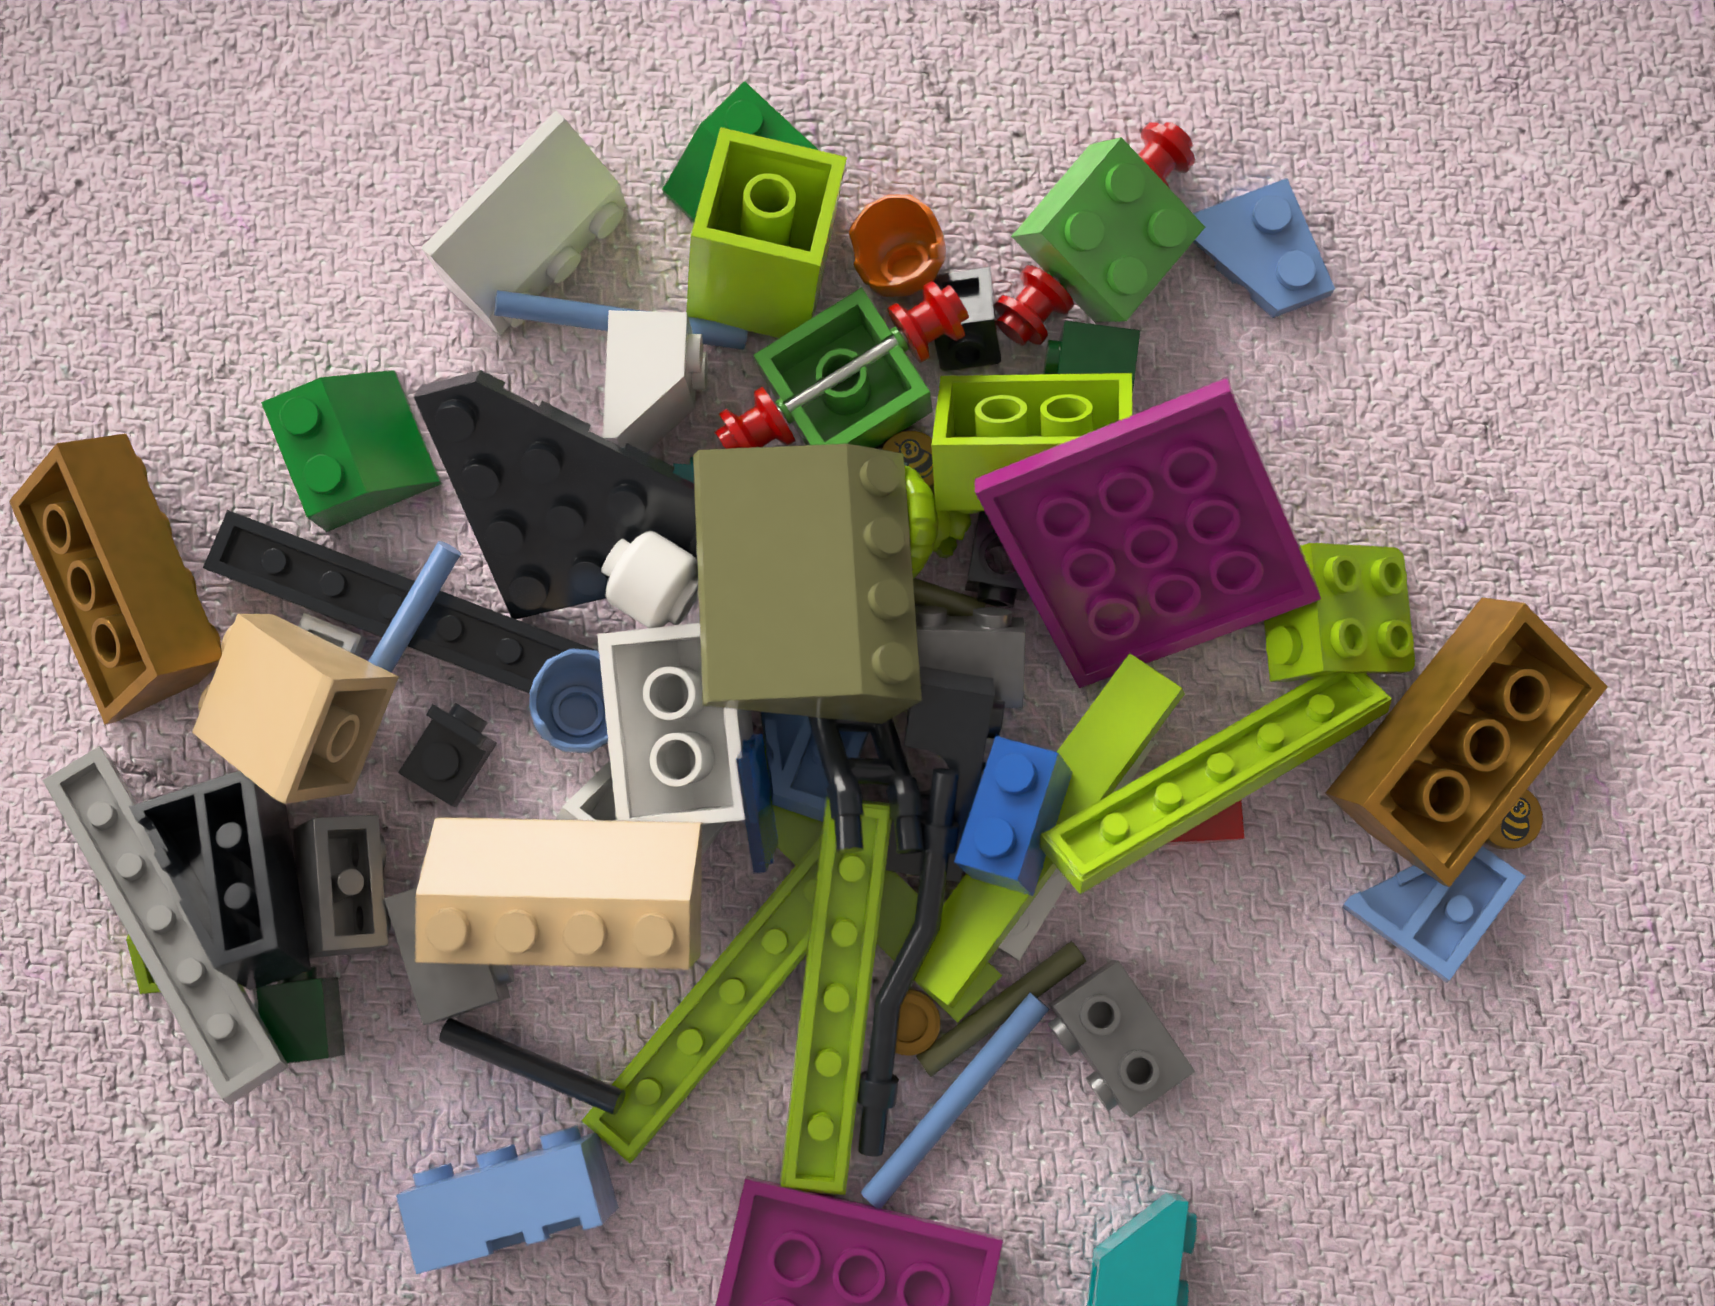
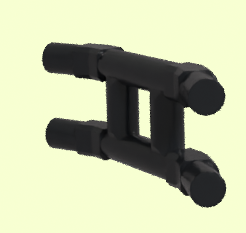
[808,716,924,854]

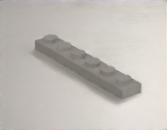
[42,746,289,1105]

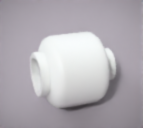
[601,531,699,628]

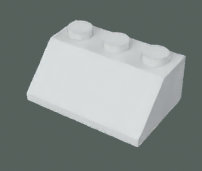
[421,111,626,336]
[597,623,762,824]

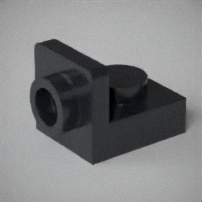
[934,267,1001,371]
[398,703,497,808]

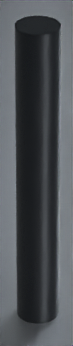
[439,1018,625,1115]

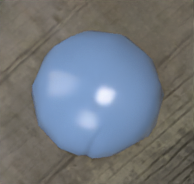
[529,649,608,753]

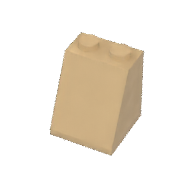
[192,614,399,804]

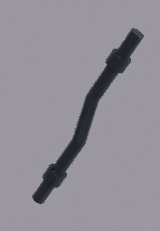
[857,768,960,1157]

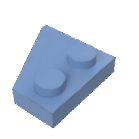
[1193,178,1335,318]
[1342,846,1526,983]

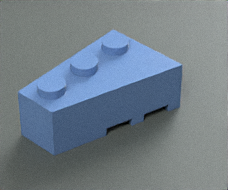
[396,1125,619,1274]

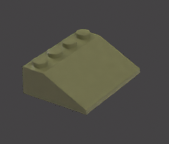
[693,444,922,724]

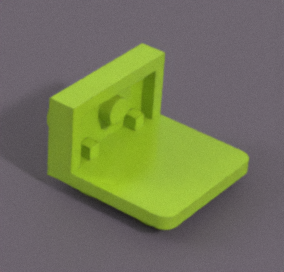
[1264,543,1415,682]

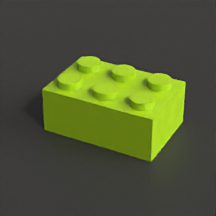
[931,373,1132,514]

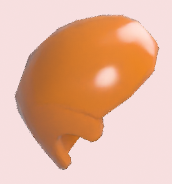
[849,194,946,297]

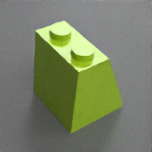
[686,127,847,338]

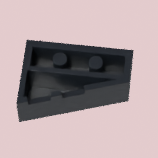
[129,770,311,990]

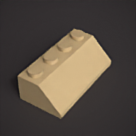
[415,817,702,969]

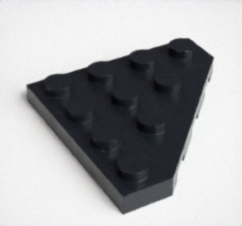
[414,370,698,619]

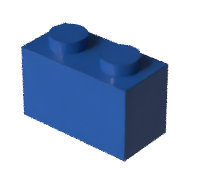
[954,736,1073,896]

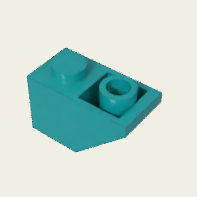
[1086,1192,1197,1306]

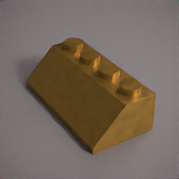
[9,433,222,725]
[1325,597,1608,887]

